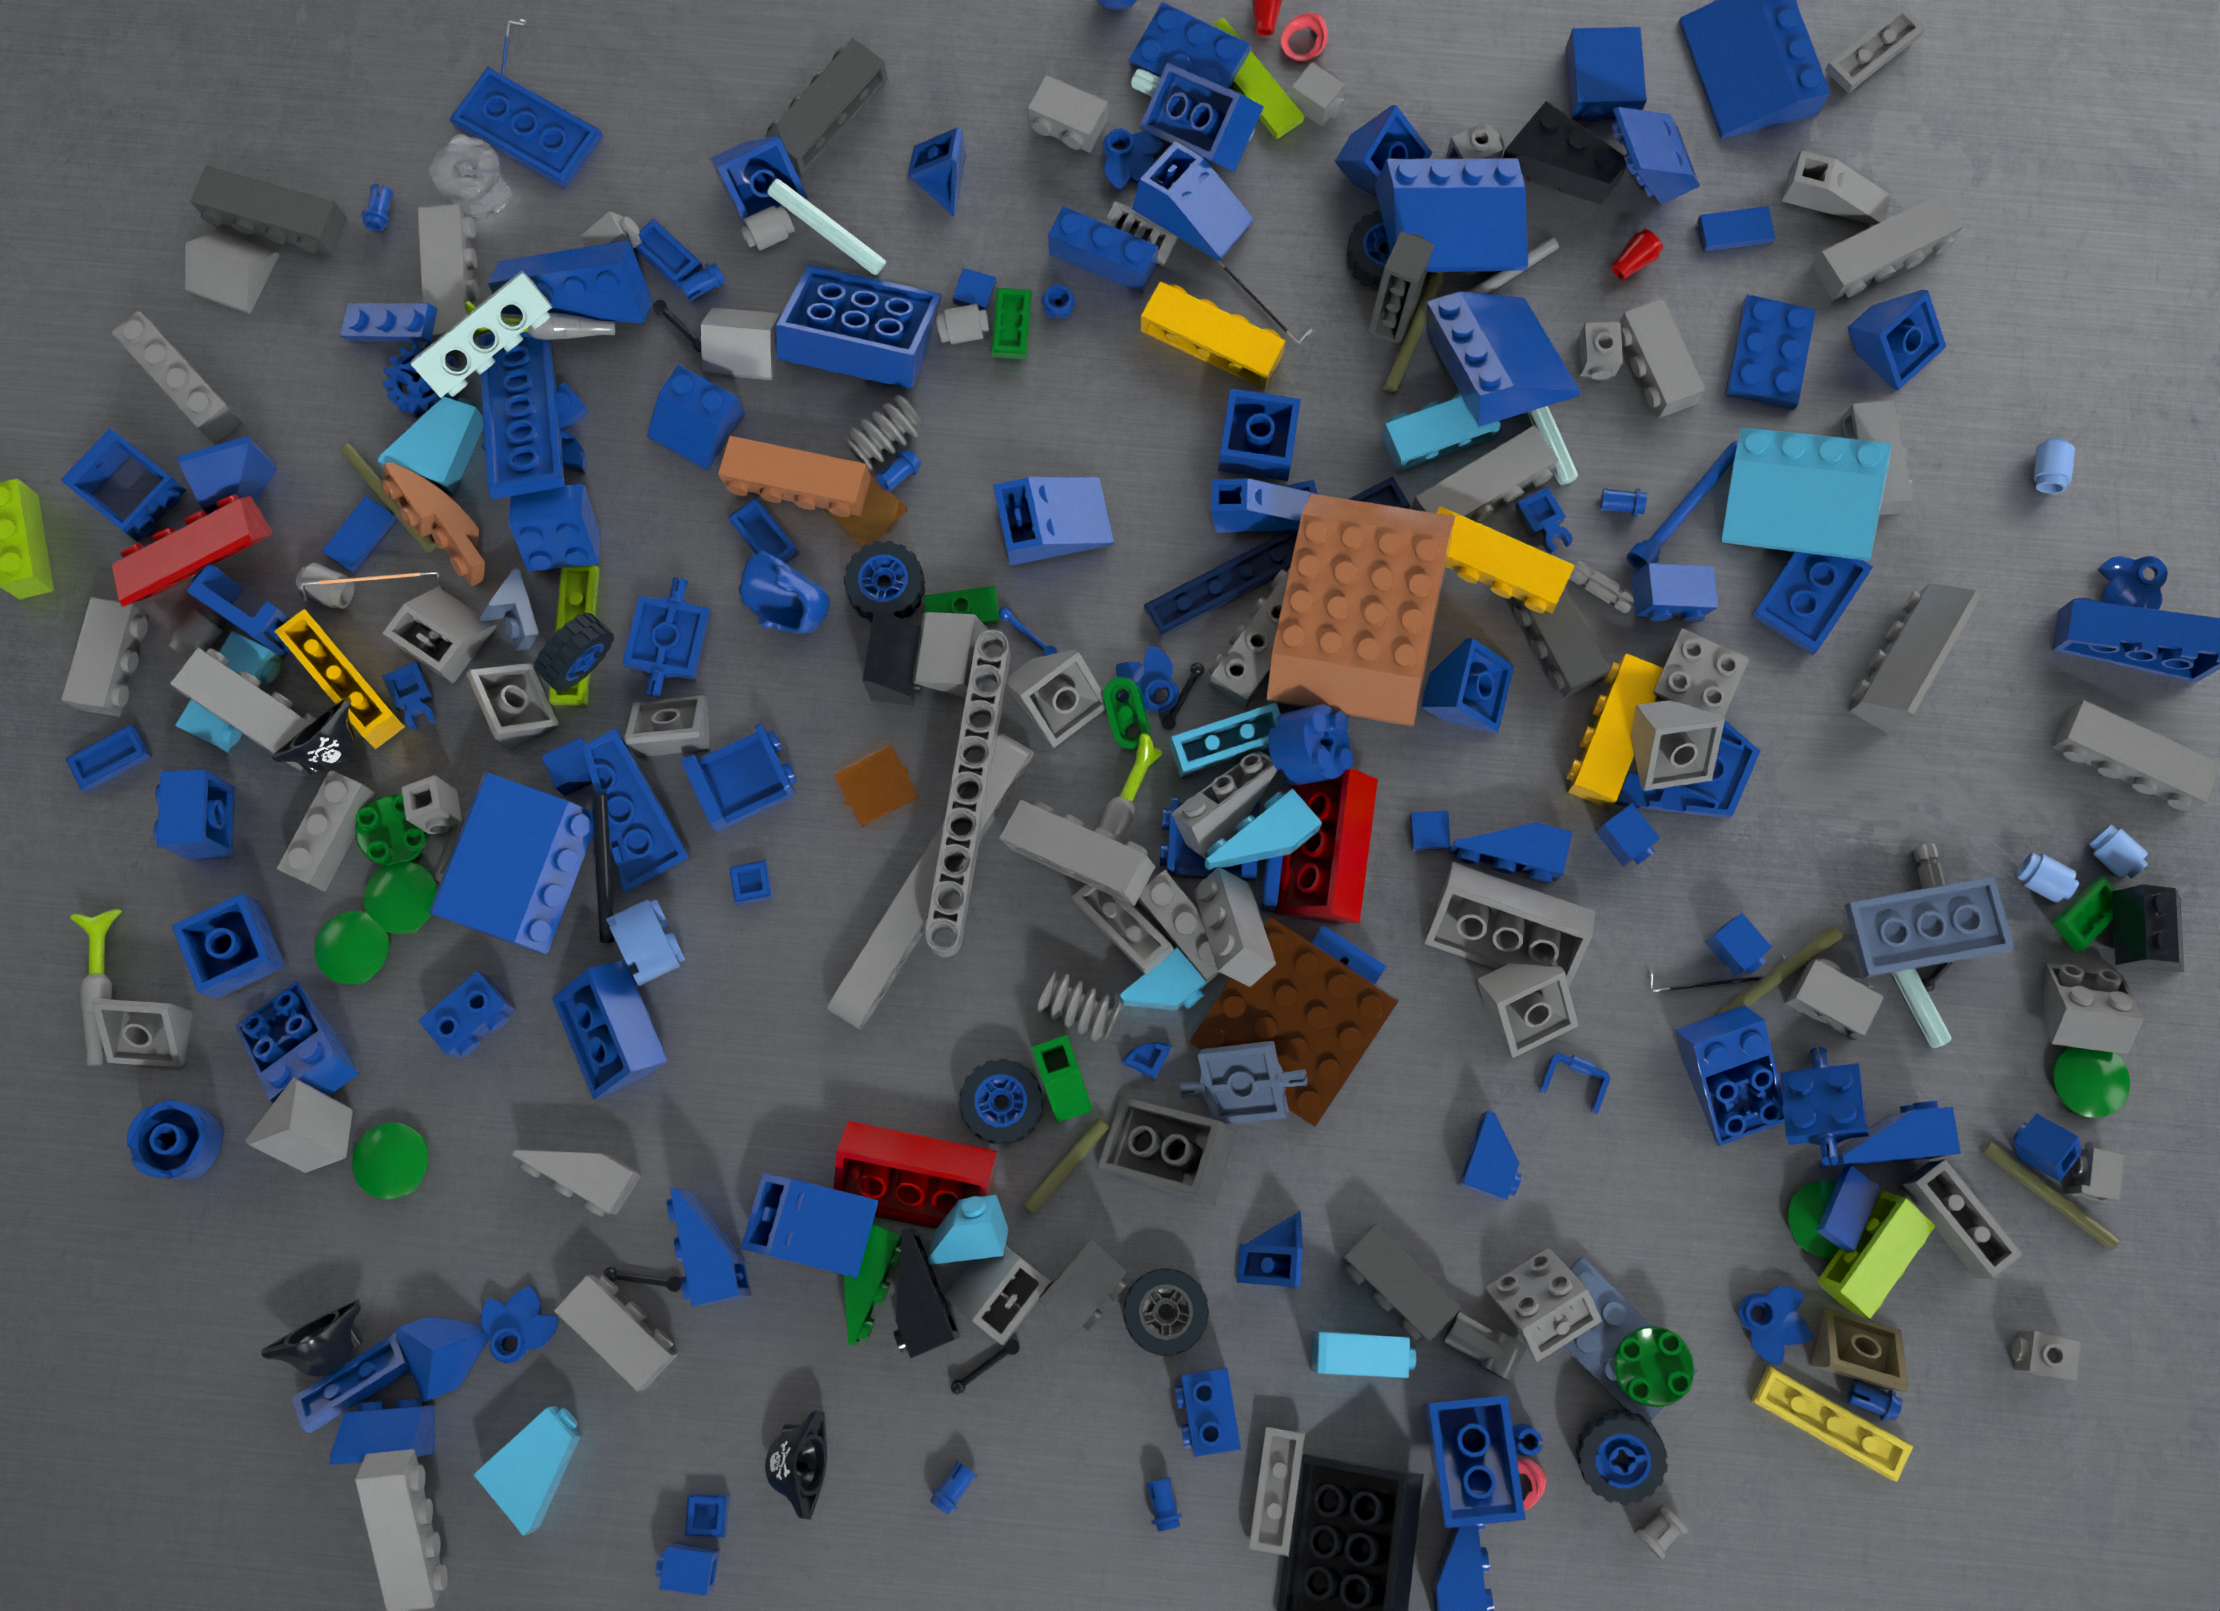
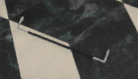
[1218,261,1313,344]
[1648,954,1785,992]

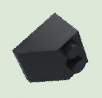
[863,610,923,706]
[2112,884,2184,972]

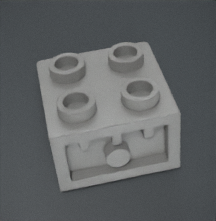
[1653,628,1750,718]
[1486,1249,1602,1362]

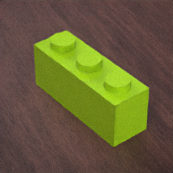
[0,478,55,600]
[1817,1190,1935,1319]

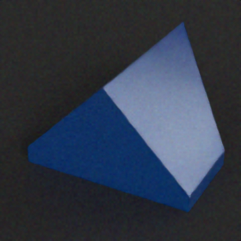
[908,127,966,216]
[1237,1211,1303,1288]
[395,1316,491,1402]

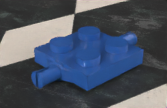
[622,577,711,698]
[1780,1047,1869,1165]

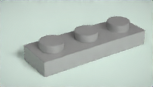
[1825,4,1926,93]
[1072,884,1174,975]
[1249,1426,1305,1556]

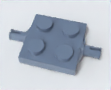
[1179,1041,1308,1124]

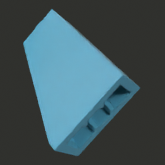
[378,396,484,496]
[1311,1331,1416,1378]
[473,1406,581,1536]

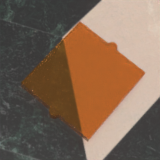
[823,475,908,546]
[834,745,919,828]

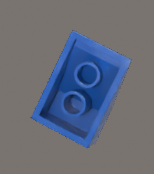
[1139,63,1264,172]
[1818,1101,1961,1168]
[1423,1395,1526,1528]

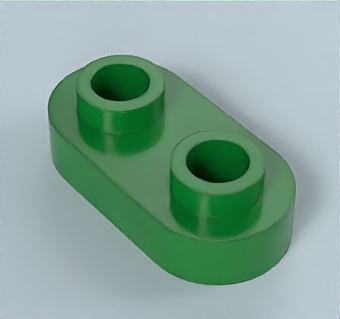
[1103,677,1151,749]

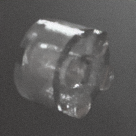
[429,134,511,220]

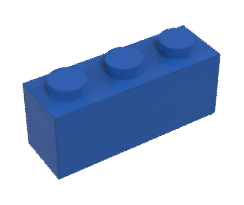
[1048,206,1158,294]

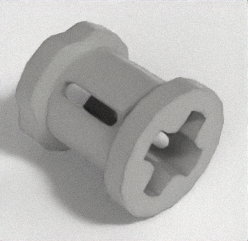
[1635,1504,1689,1560]

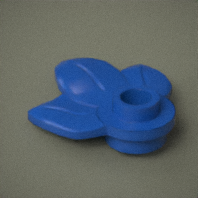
[1103,128,1164,190]
[2098,556,2168,610]
[1116,646,1179,713]
[481,1286,559,1363]
[1738,1286,1813,1365]

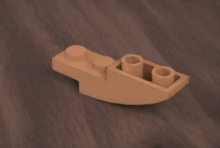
[381,462,485,587]

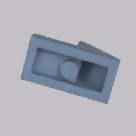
[479,569,539,651]

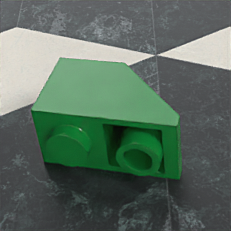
[1031,1035,1093,1124]

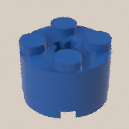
[1269,705,1354,786]
[127,1100,224,1180]

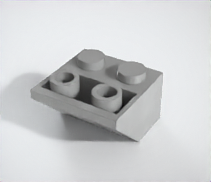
[382,587,497,684]
[2042,963,2144,1054]
[944,1245,1052,1346]

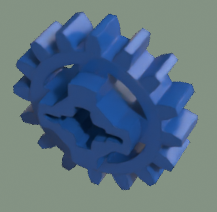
[382,342,462,418]

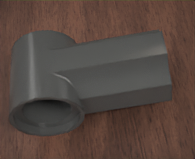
[1443,1312,1527,1382]

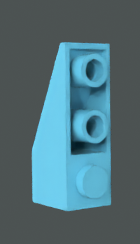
[1205,789,1322,871]

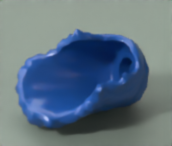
[739,551,830,634]

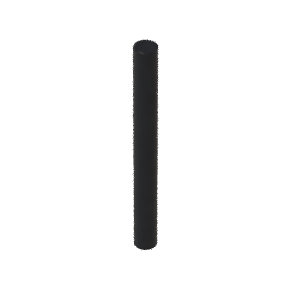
[592,793,615,943]

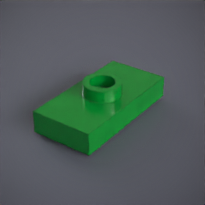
[992,288,1032,359]
[924,586,1000,625]
[2052,876,2116,952]

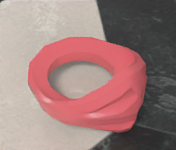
[1281,12,1328,63]
[1517,1457,1546,1510]

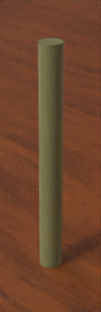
[1383,272,1447,393]
[340,443,437,553]
[1715,925,1843,1015]
[1981,1141,2120,1250]

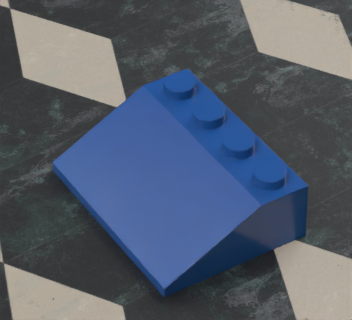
[1679,0,1831,139]
[1375,159,1528,272]
[776,264,941,389]
[1426,292,1580,427]
[428,772,594,954]

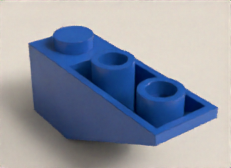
[1211,478,1320,533]
[1448,822,1573,884]
[1431,1524,1494,1611]

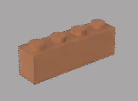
[718,436,872,517]

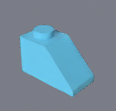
[1119,947,1206,1010]
[927,1195,1009,1265]

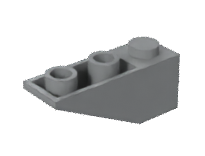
[1781,150,1891,225]
[1171,749,1277,859]
[512,1150,642,1217]

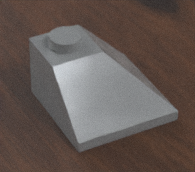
[1006,649,1106,748]
[1630,700,1725,791]
[1477,963,1579,1058]

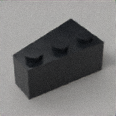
[1502,101,1627,205]

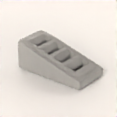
[1104,201,1178,267]

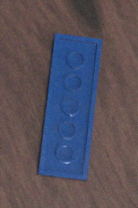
[478,332,565,500]

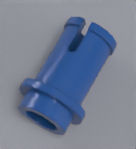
[361,184,393,232]
[679,263,726,302]
[875,449,921,493]
[1600,488,1647,517]
[1847,1380,1902,1421]
[1512,1423,1543,1456]
[930,1460,977,1515]
[1146,1477,1183,1532]

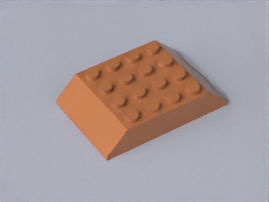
[1267,494,1455,727]

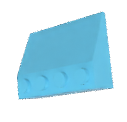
[1722,427,1891,561]

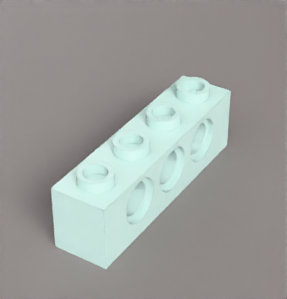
[410,270,552,398]

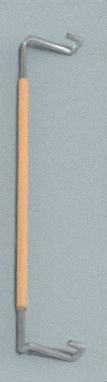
[301,572,441,603]

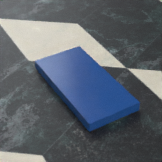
[449,67,603,189]

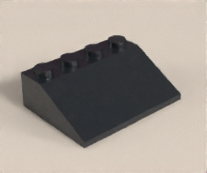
[1277,1454,1424,1611]

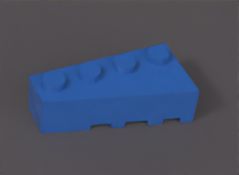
[488,240,653,323]
[2052,598,2220,683]

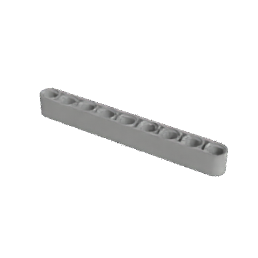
[925,629,1010,957]
[828,733,1034,1030]

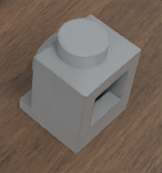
[580,211,642,249]
[2065,1142,2125,1202]

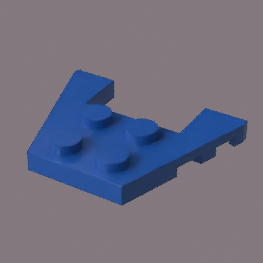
[1614,698,1760,819]

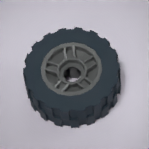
[1123,1268,1209,1356]

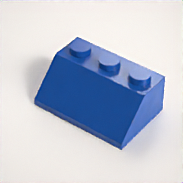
[552,960,668,1100]

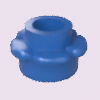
[1041,285,1076,319]

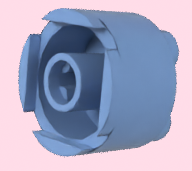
[606,899,685,986]

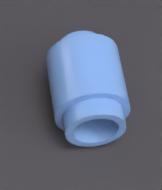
[2033,438,2075,494]
[2088,824,2149,879]
[2016,852,2079,903]

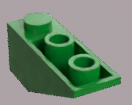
[844,1224,902,1346]

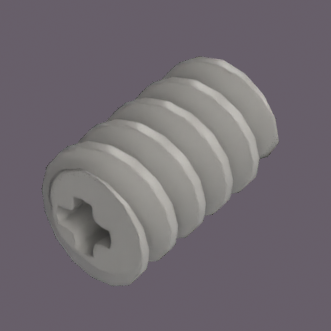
[844,395,923,471]
[1037,971,1123,1042]

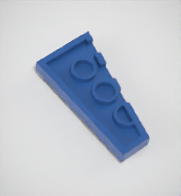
[582,728,690,893]

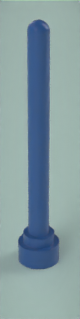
[1627,441,1738,570]

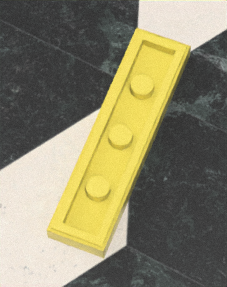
[1751,1367,1913,1482]

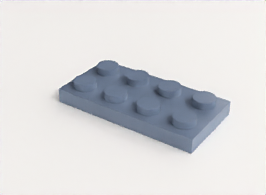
[1845,876,2015,978]
[1562,1257,1698,1423]

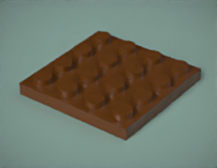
[1189,916,1399,1127]

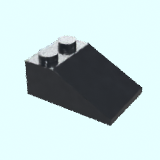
[893,1227,961,1359]

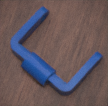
[1539,1053,1610,1114]

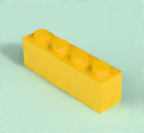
[1141,281,1286,390]
[1436,506,1575,614]
[275,609,405,749]
[1566,653,1663,809]

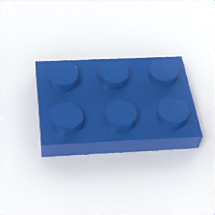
[1129,2,1251,89]
[1725,294,1816,410]
[1752,552,1873,656]

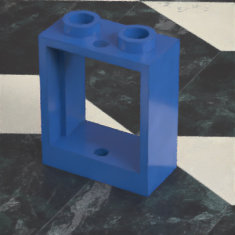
[60,428,186,542]

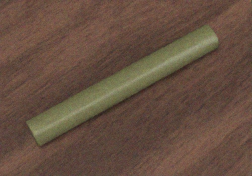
[1023,1118,1110,1214]

